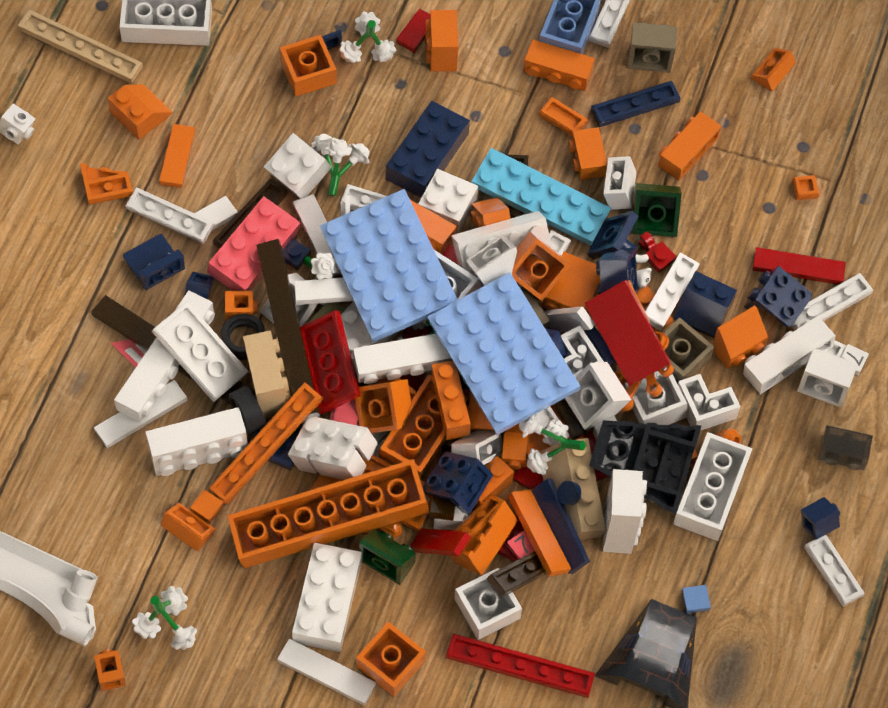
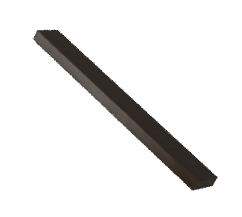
[256,239,320,414]
[91,295,255,405]

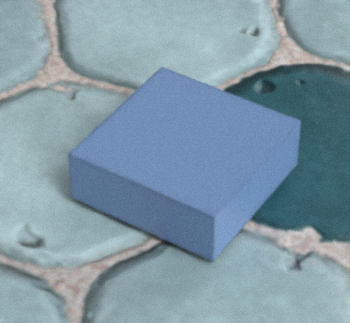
[682,585,711,613]

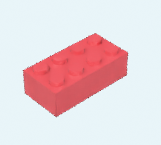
[207,196,301,291]

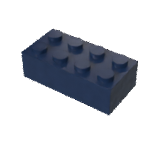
[385,100,470,198]

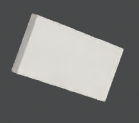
[151,301,249,402]

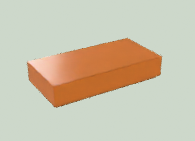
[539,97,588,136]

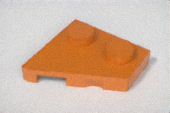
[80,163,133,205]

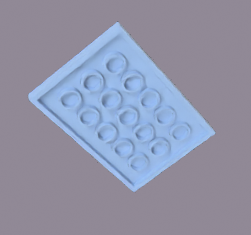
[320,189,458,342]
[427,272,581,435]

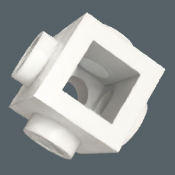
[0,104,36,145]

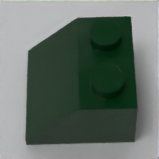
[632,183,682,237]
[359,529,416,585]

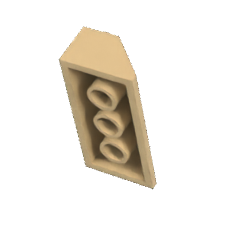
[539,438,606,540]

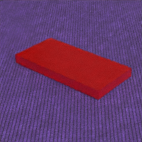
[585,280,671,386]
[300,310,361,414]

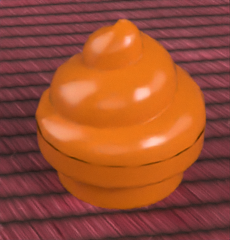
[717,428,741,444]

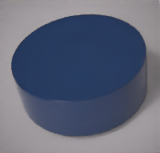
[557,481,581,506]

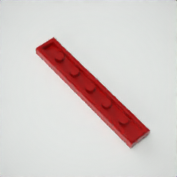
[446,633,595,698]

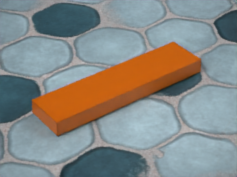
[508,489,571,577]

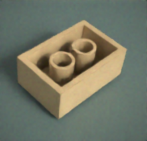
[243,330,290,419]

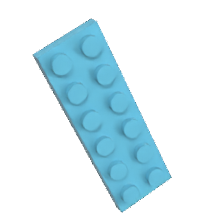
[471,148,611,246]

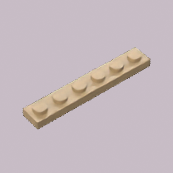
[18,9,143,84]

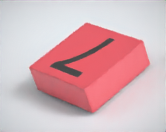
[506,530,535,560]

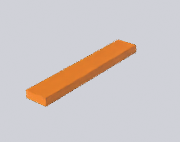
[209,382,323,505]

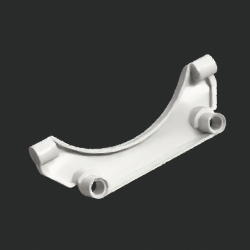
[0,531,98,646]

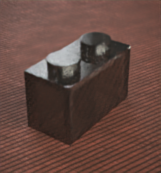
[818,425,873,470]

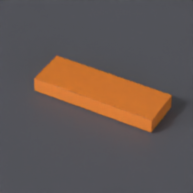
[159,124,195,188]

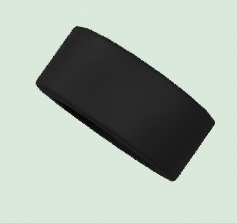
[221,314,265,360]
[229,386,266,434]

